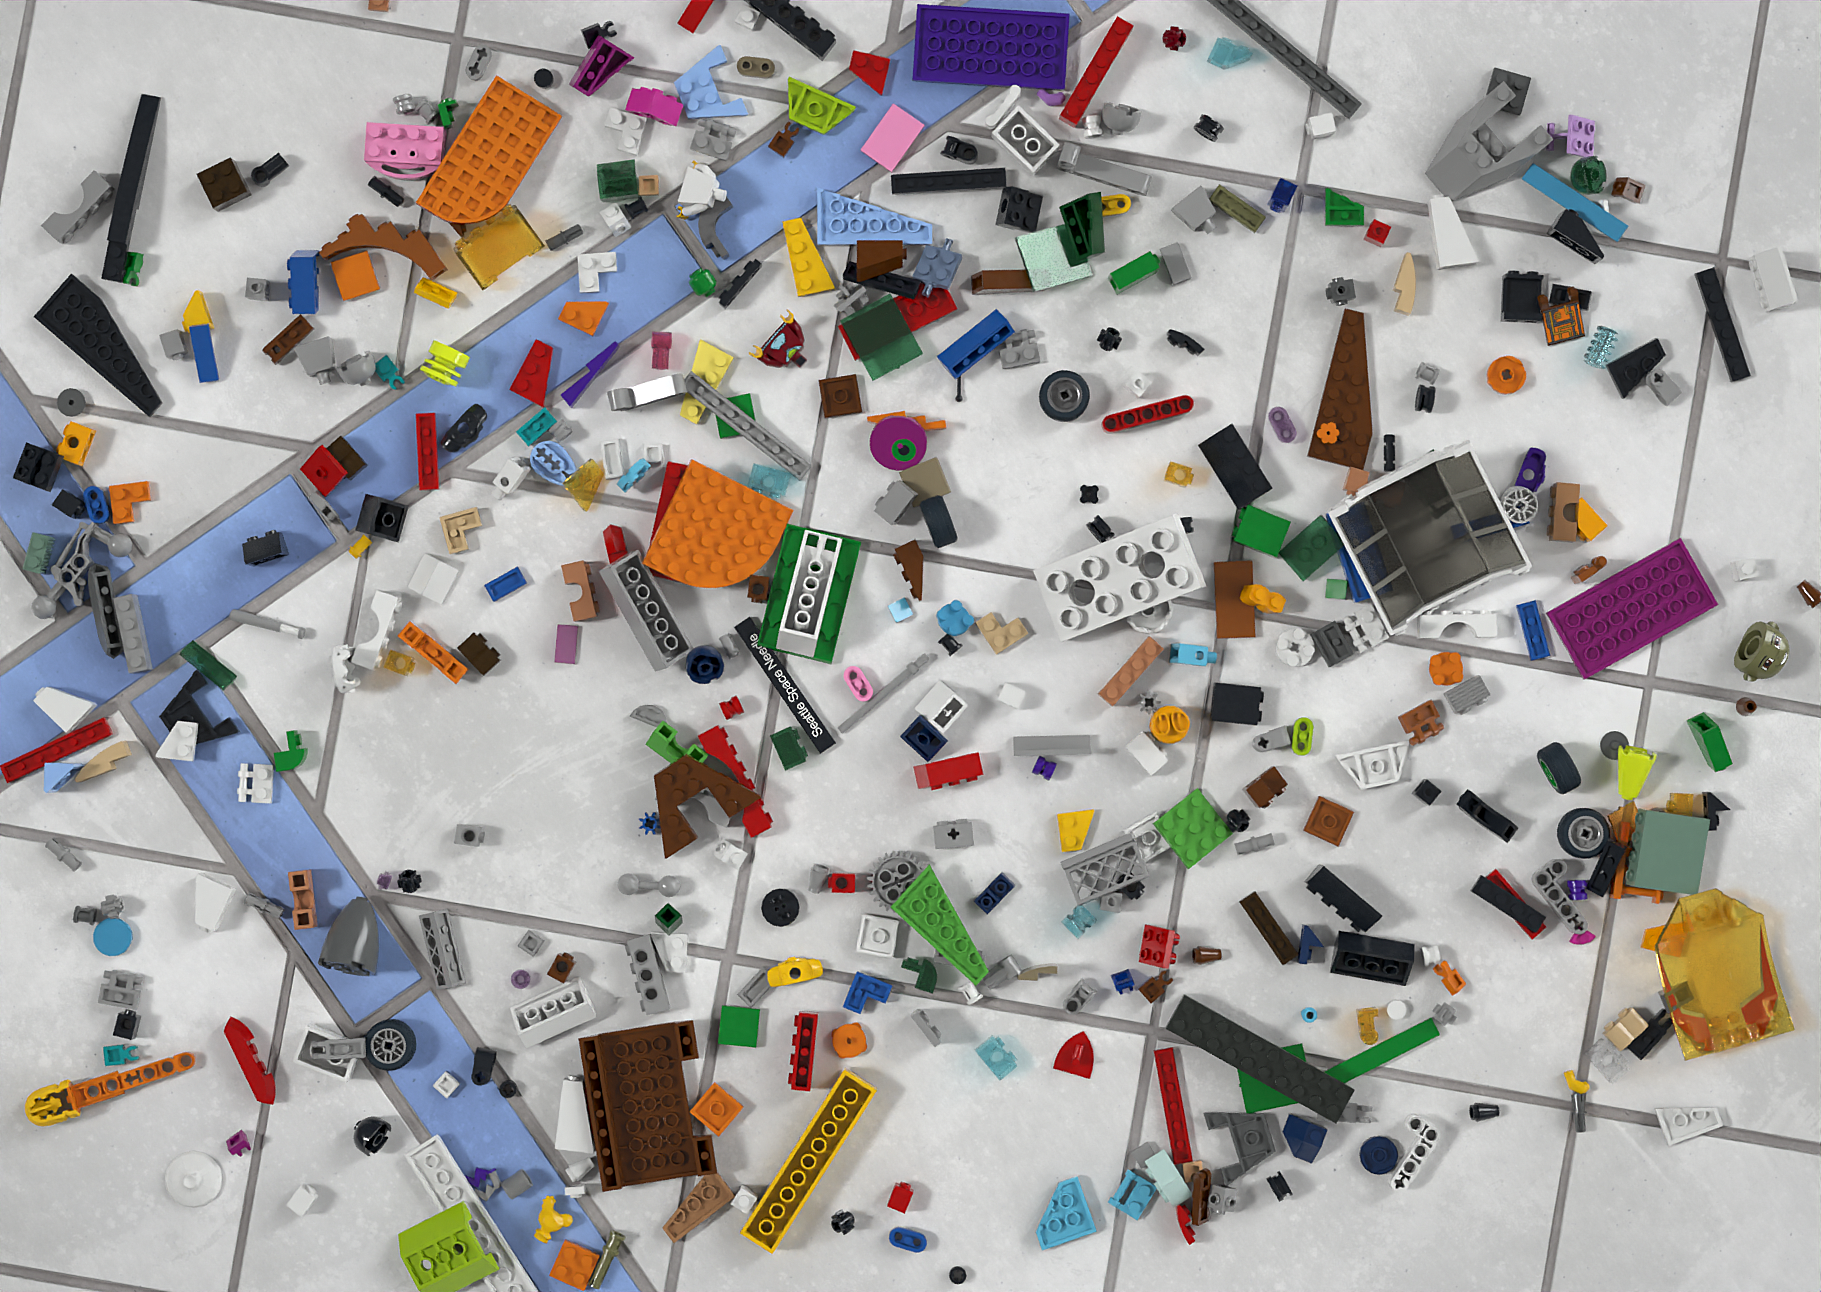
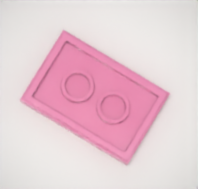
[860,103,925,173]

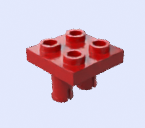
[1139,924,1180,969]

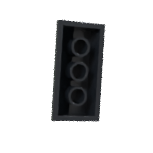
[1198,424,1273,510]
[1304,864,1382,932]
[1330,931,1415,986]

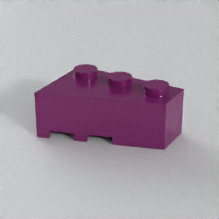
[569,35,634,97]

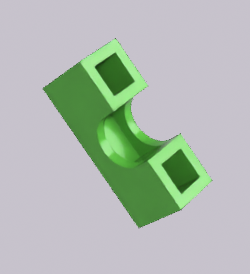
[645,721,709,763]

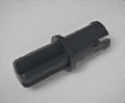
[368,176,404,207]

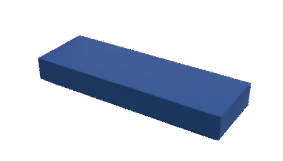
[189,323,219,383]
[1516,600,1550,661]

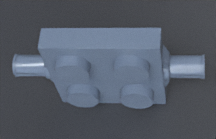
[912,238,962,297]

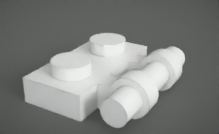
[1342,604,1389,653]
[237,763,274,803]

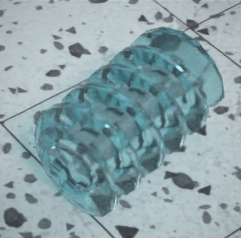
[1584,326,1618,369]

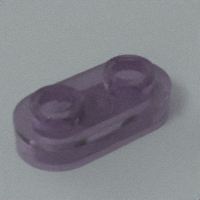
[1268,407,1297,443]

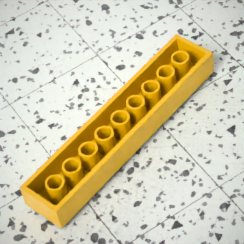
[740,1068,877,1254]

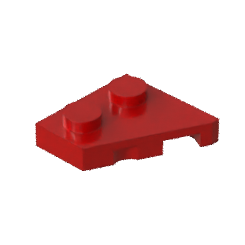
[849,50,890,96]

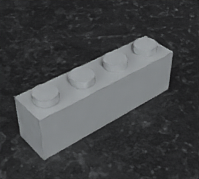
[113,594,153,674]

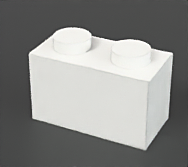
[1125,732,1168,776]

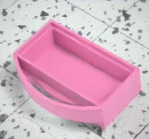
[364,122,446,180]

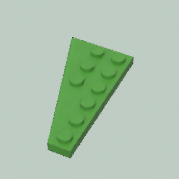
[891,864,989,985]

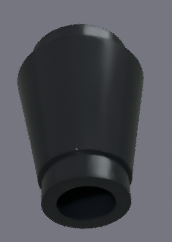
[1469,1103,1500,1122]

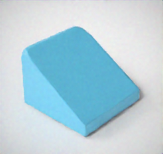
[888,597,913,623]

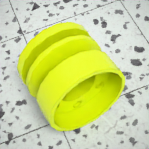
[420,340,470,387]

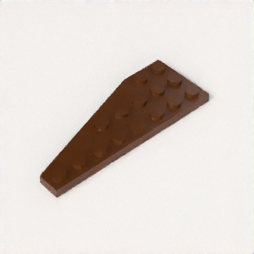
[1307,308,1373,470]

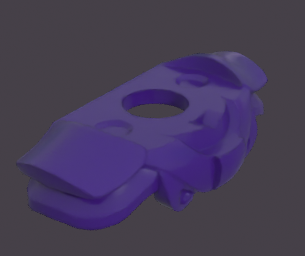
[1514,447,1546,493]

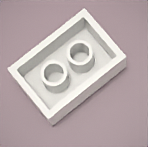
[991,105,1060,176]
[292,1024,359,1082]

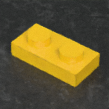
[414,277,457,309]

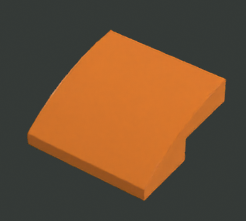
[331,250,380,301]

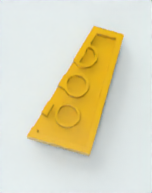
[782,218,835,297]

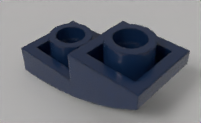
[974,872,1015,914]

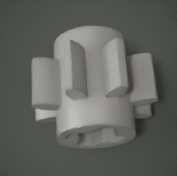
[1137,691,1161,714]
[101,894,124,919]
[1432,1002,1457,1026]

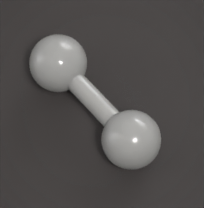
[618,873,680,897]

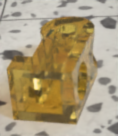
[1356,1007,1378,1045]

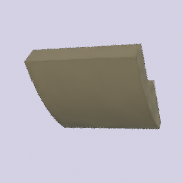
[899,457,951,508]
[1017,964,1058,981]

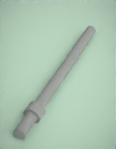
[838,653,929,734]

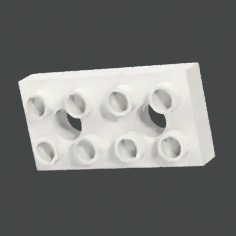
[1033,514,1206,642]

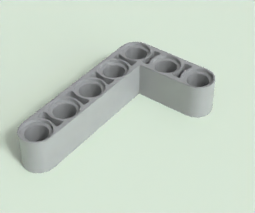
[1057,142,1152,196]

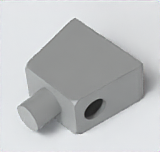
[1171,186,1216,234]
[294,336,336,385]

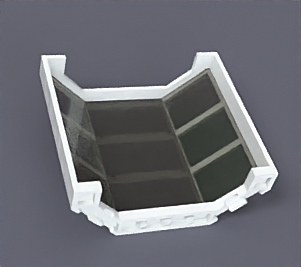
[1328,440,1532,636]

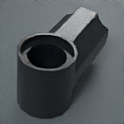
[251,152,289,187]

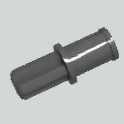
[545,224,583,251]
[1571,1094,1587,1133]

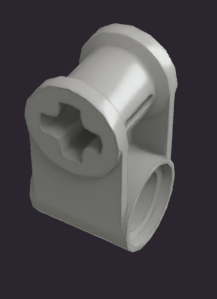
[1645,369,1682,406]
[1252,726,1292,752]
[1063,978,1097,1015]

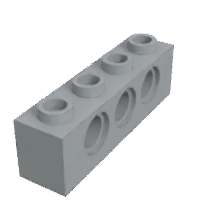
[625,934,670,1015]

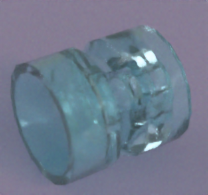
[1061,905,1097,939]

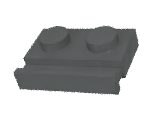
[1310,621,1354,668]

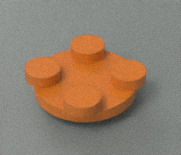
[1429,652,1463,686]
[831,1022,867,1058]

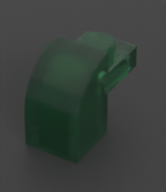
[901,957,937,994]

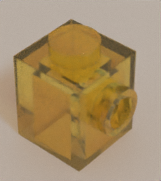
[1666,793,1693,816]

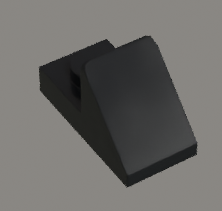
[1702,792,1730,831]

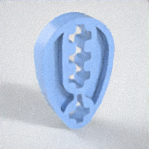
[530,441,579,487]

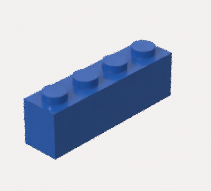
[937,309,1015,380]

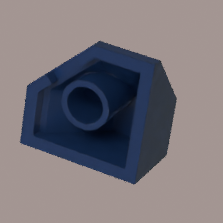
[1282,1114,1327,1163]

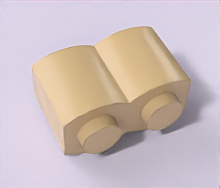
[1602,1008,1649,1051]

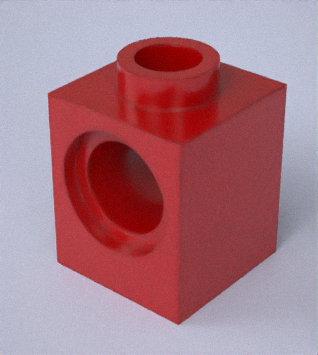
[1363,219,1391,247]
[828,873,855,893]
[887,1181,914,1214]

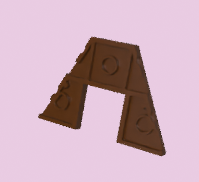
[654,754,761,859]

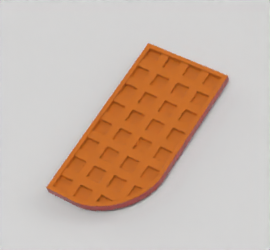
[416,75,562,224]

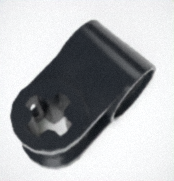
[940,136,978,165]
[471,1047,497,1085]

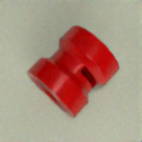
[719,695,744,720]

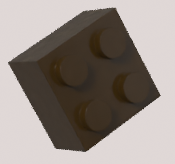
[196,157,252,212]

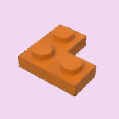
[109,481,151,524]

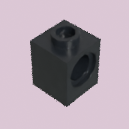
[52,489,85,519]
[1411,779,1442,806]
[1115,870,1145,900]
[113,1009,141,1040]

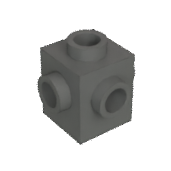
[1325,277,1356,306]

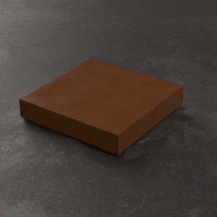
[818,374,862,418]

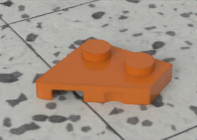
[558,301,609,336]

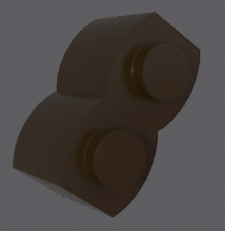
[326,436,368,480]
[457,632,501,676]

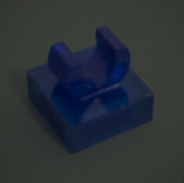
[1111,969,1135,995]

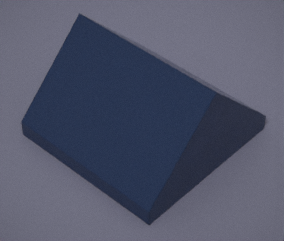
[900,715,948,762]

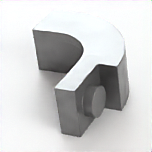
[698,196,733,260]

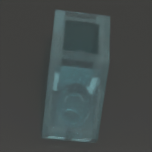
[1207,37,1253,70]

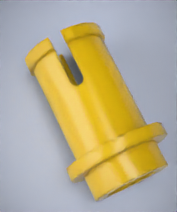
[348,534,372,559]

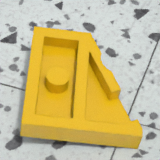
[1057,809,1094,852]

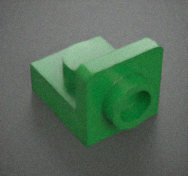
[437,98,459,130]

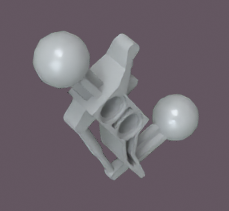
[32,522,132,619]

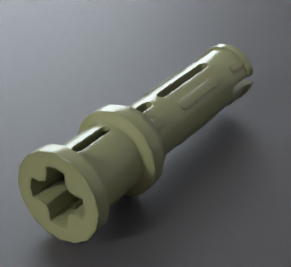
[589,1230,626,1289]

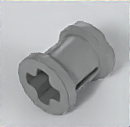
[414,99,440,125]
[1415,362,1440,385]

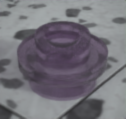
[376,871,392,890]
[511,969,530,989]

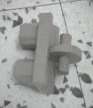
[833,283,869,318]

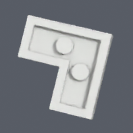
[605,107,647,156]
[577,252,617,293]

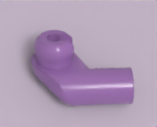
[1037,88,1066,106]

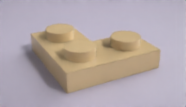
[439,507,482,554]
[975,612,1028,655]

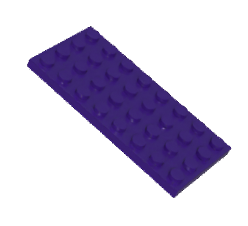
[912,4,1070,91]

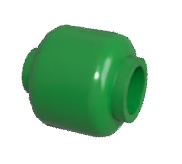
[689,268,717,297]

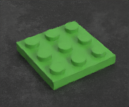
[1152,788,1233,869]

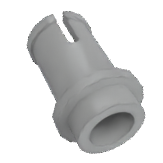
[719,633,740,659]

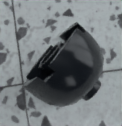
[353,1116,391,1156]

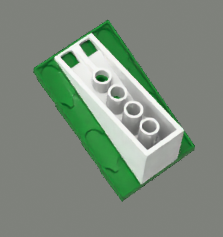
[757,524,861,664]

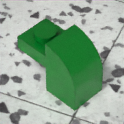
[274,730,308,772]

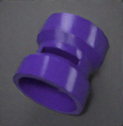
[1032,756,1057,781]
[1567,880,1588,900]

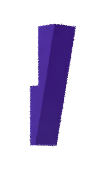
[561,341,620,408]

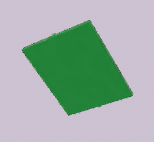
[1237,1043,1306,1113]

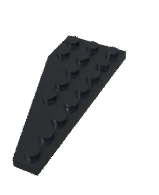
[34,273,163,417]

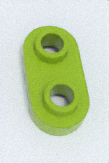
[1291,717,1314,756]

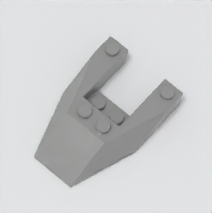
[1425,81,1553,201]

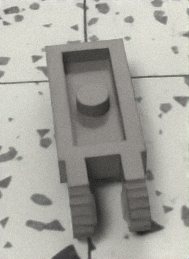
[311,1037,366,1060]
[1317,1102,1373,1123]

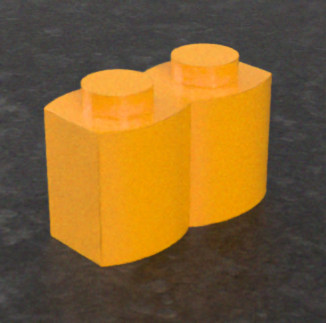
[1240,584,1286,614]

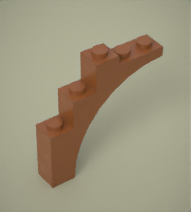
[319,214,448,281]

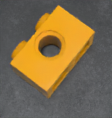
[56,421,96,466]

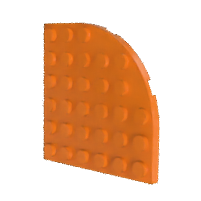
[641,459,794,588]

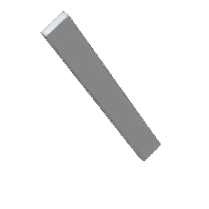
[684,371,812,481]

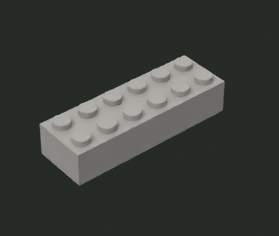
[599,550,694,672]

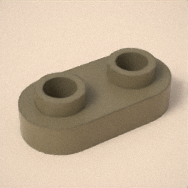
[737,56,775,79]

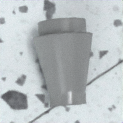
[808,864,829,894]

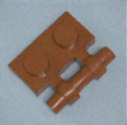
[1571,556,1607,584]
[1398,699,1444,746]

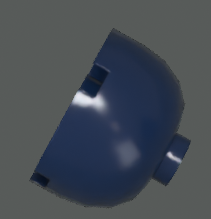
[685,645,724,684]

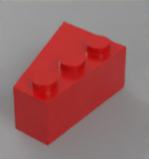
[913,752,984,790]

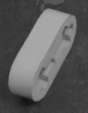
[465,45,492,81]

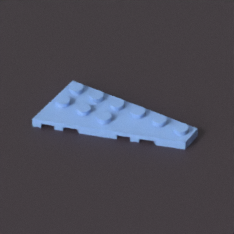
[817,187,932,245]

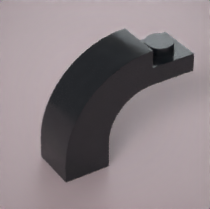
[1456,789,1518,843]

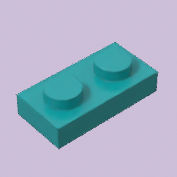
[516,407,558,447]

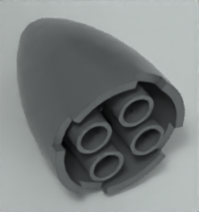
[318,896,379,976]

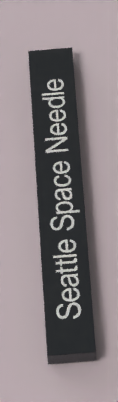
[734,617,836,754]

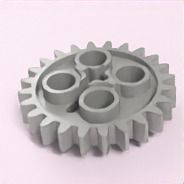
[867,851,925,913]

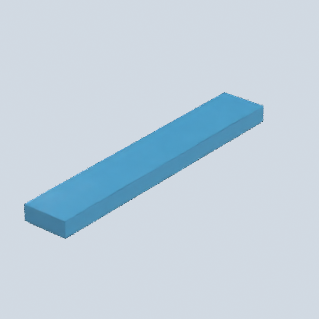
[1522,163,1629,242]

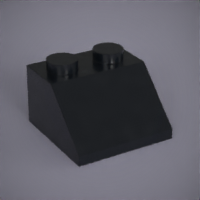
[355,494,409,543]
[242,530,289,566]

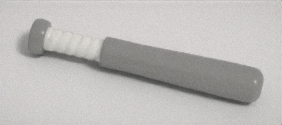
[229,609,306,639]

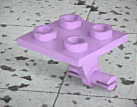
[1546,115,1595,159]

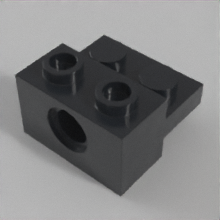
[995,186,1043,234]
[13,442,64,492]

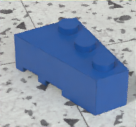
[287,250,319,314]

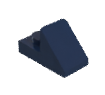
[1297,924,1324,965]

